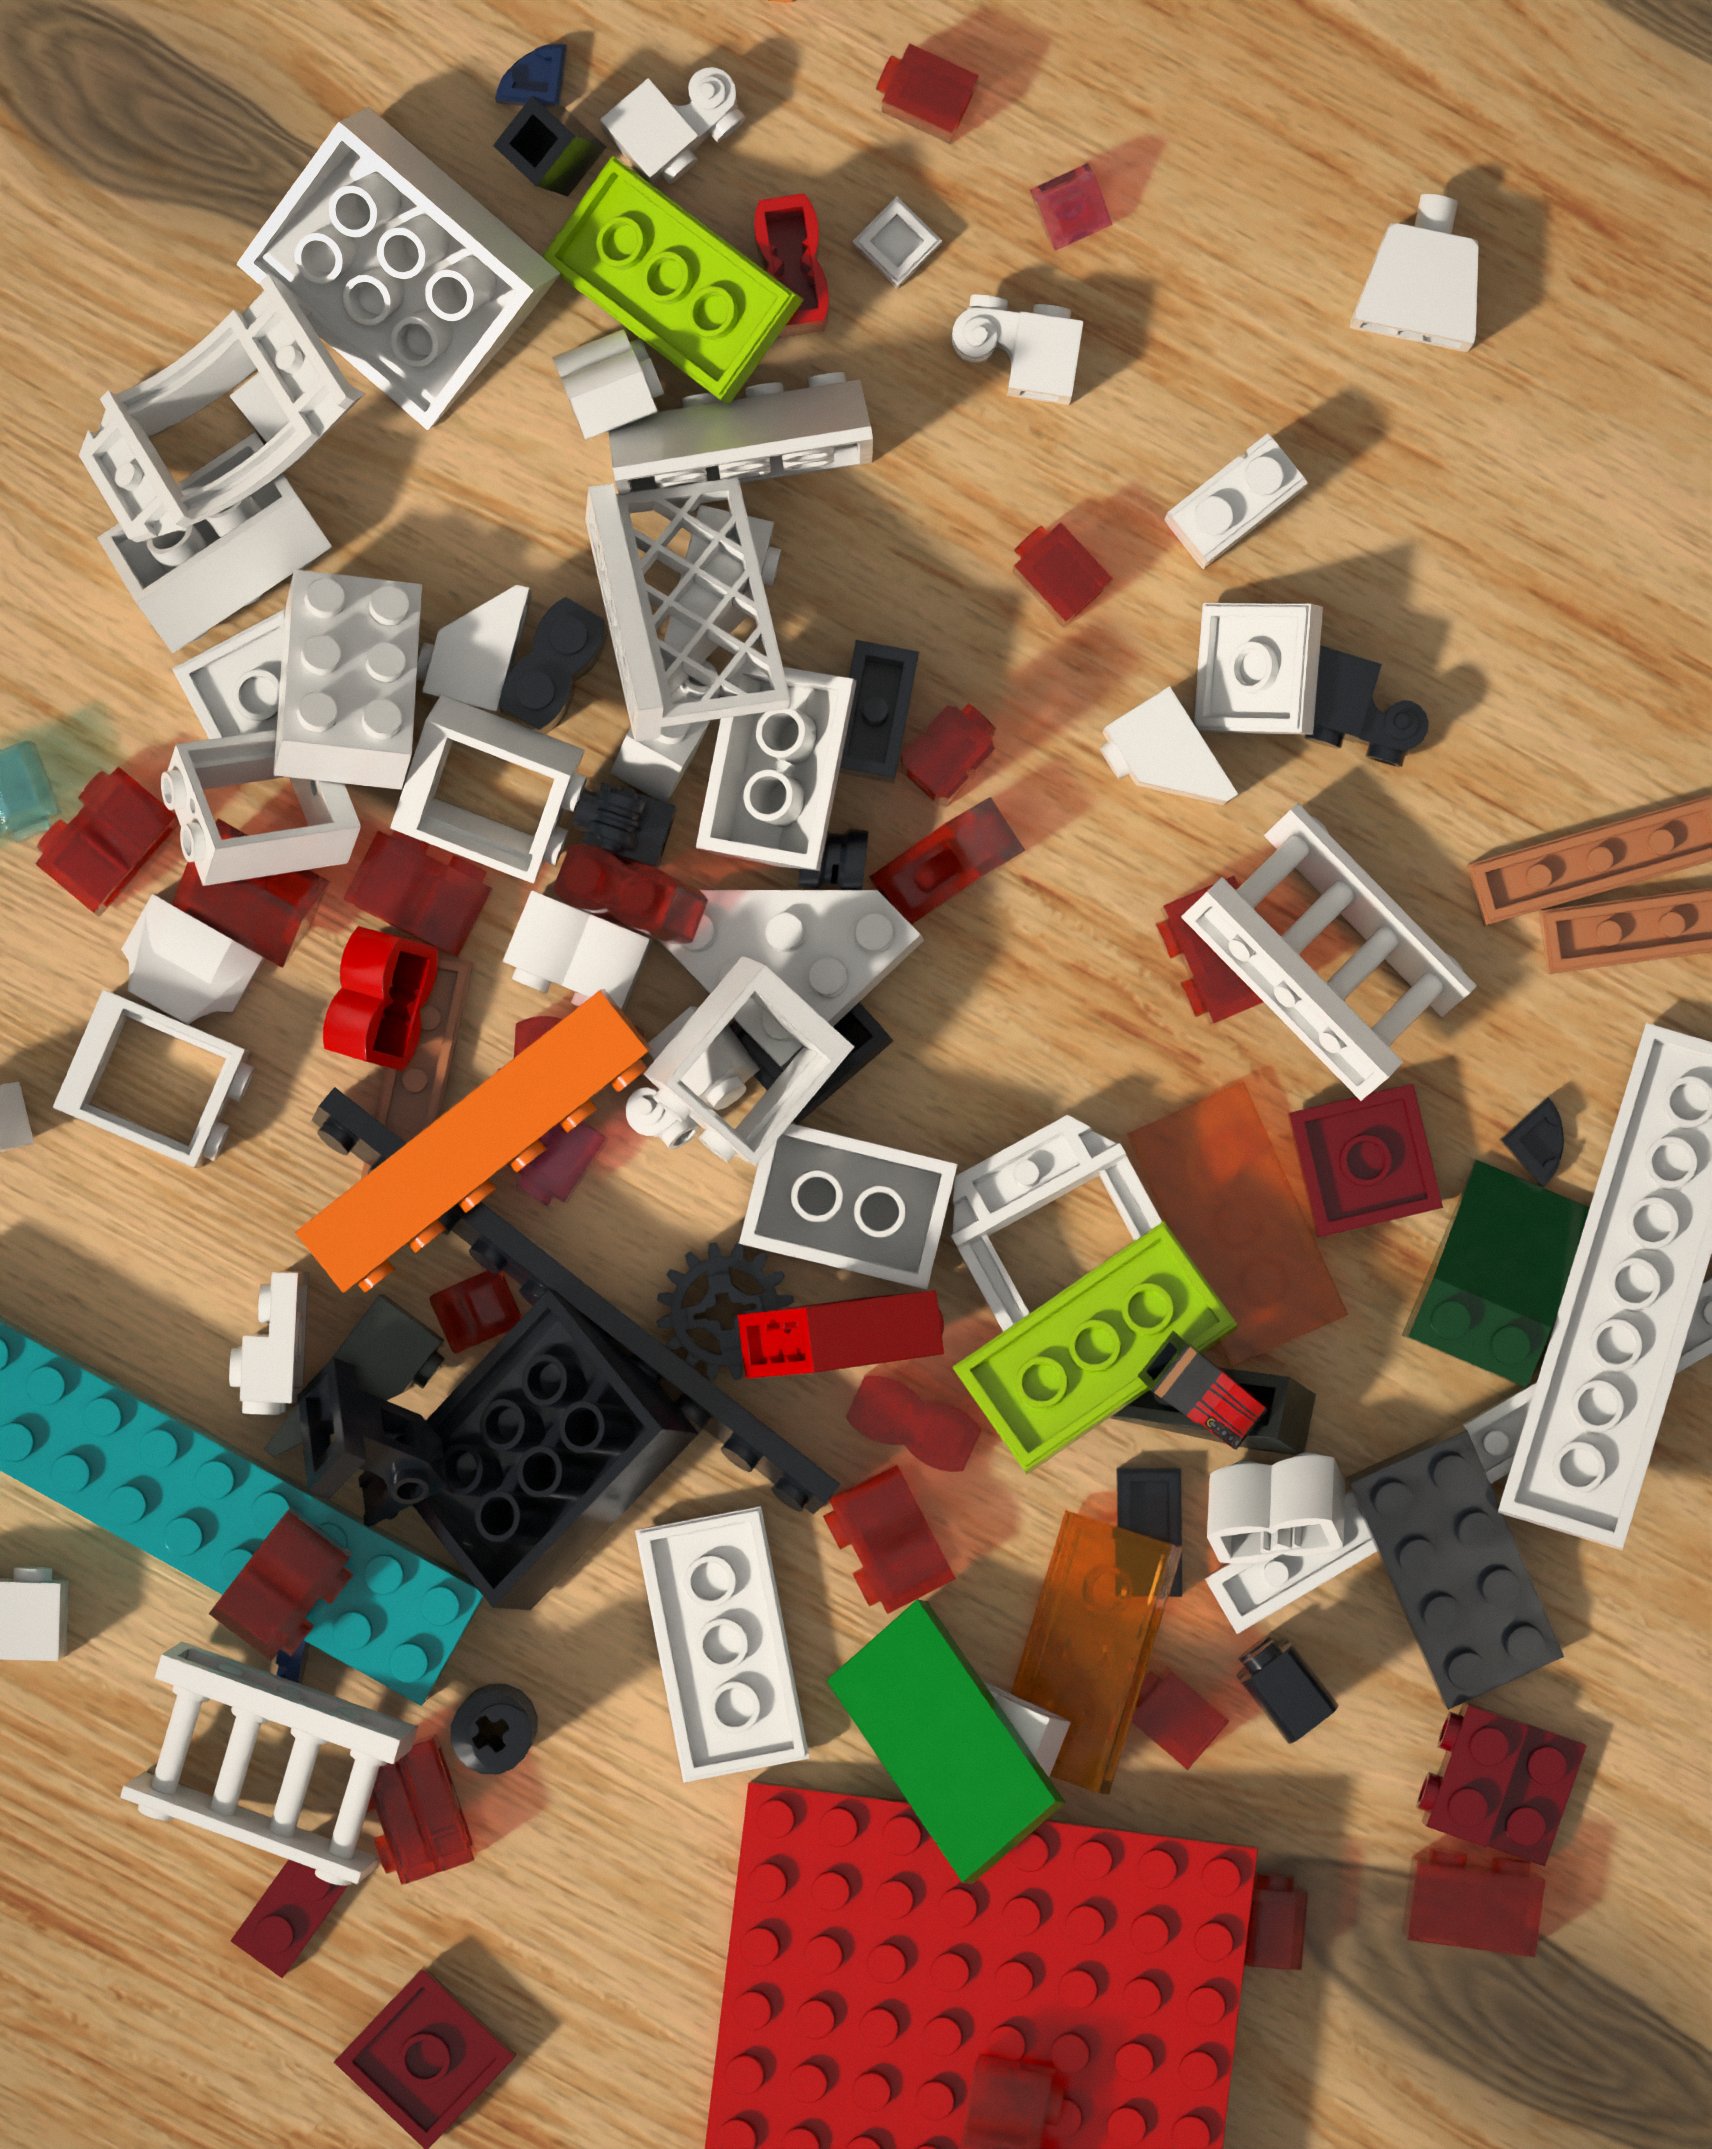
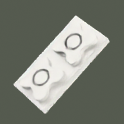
[635,1505,810,1783]

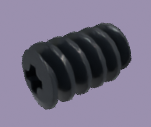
[450,1684,538,1775]

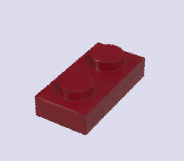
[231,1859,349,1978]

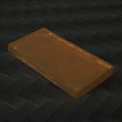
[1126,1082,1348,1367]
[1011,1510,1183,1795]

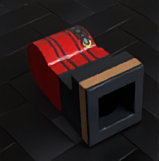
[1138,1330,1268,1450]

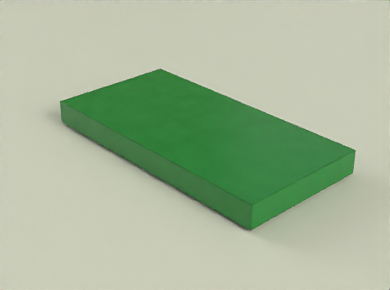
[826,1599,1066,1884]

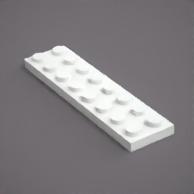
[1498,1023,1712,1550]

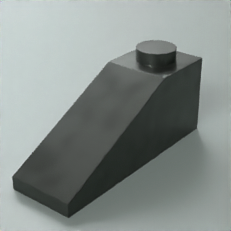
[263,1294,446,1457]
[1110,1367,1316,1455]

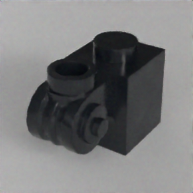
[1304,646,1429,767]
[573,782,677,870]

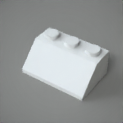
[97,432,332,653]
[696,662,857,871]

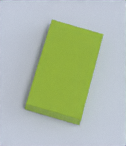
[542,156,804,405]
[952,1221,1238,1475]

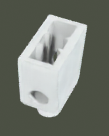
[1350,194,1479,352]

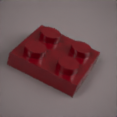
[1287,1083,1443,1237]
[334,1966,516,2149]

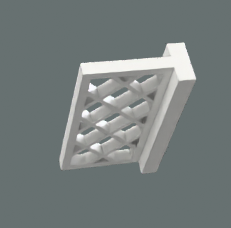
[585,477,790,742]

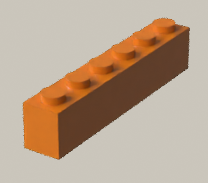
[295,989,652,1293]

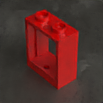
[738,1290,944,1379]

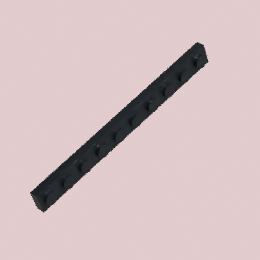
[312,1087,840,1515]

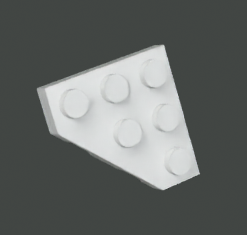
[653,890,924,1071]

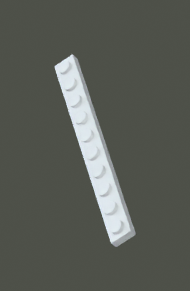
[1203,1276,1712,1634]

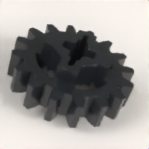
[656,1242,794,1380]

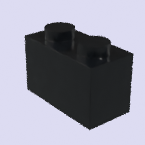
[839,640,919,783]

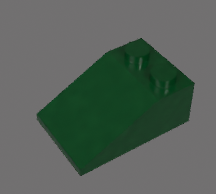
[1401,1160,1590,1387]

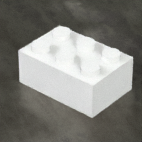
[273,569,422,790]
[739,1124,958,1290]

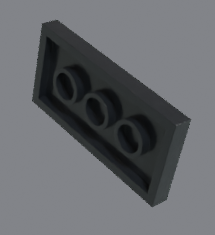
[1345,1425,1564,1710]

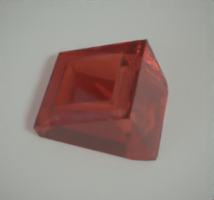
[429,1270,522,1354]

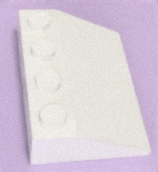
[237,107,561,430]
[608,372,873,494]

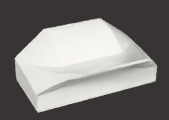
[121,894,265,1025]

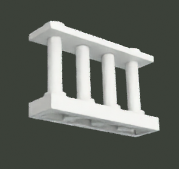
[1181,803,1477,1101]
[120,1642,418,1886]

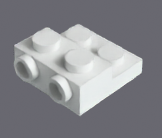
[229,1271,309,1415]

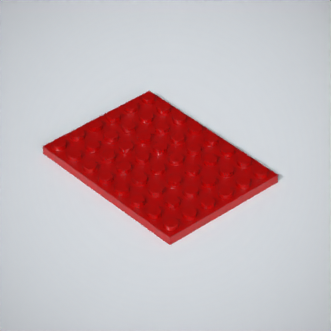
[705,1781,1259,2149]

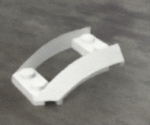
[79,274,365,543]
[951,1115,1162,1332]

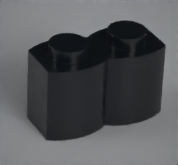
[500,597,608,734]
[1236,1635,1339,1744]

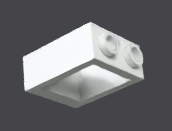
[390,694,587,884]
[161,730,361,886]
[644,956,854,1166]
[52,989,255,1168]

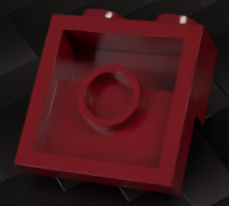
[1416,1702,1587,1866]

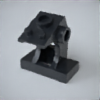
[297,1357,448,1527]

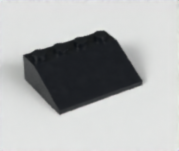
[412,1289,699,1610]

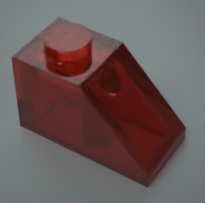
[869,797,1025,925]

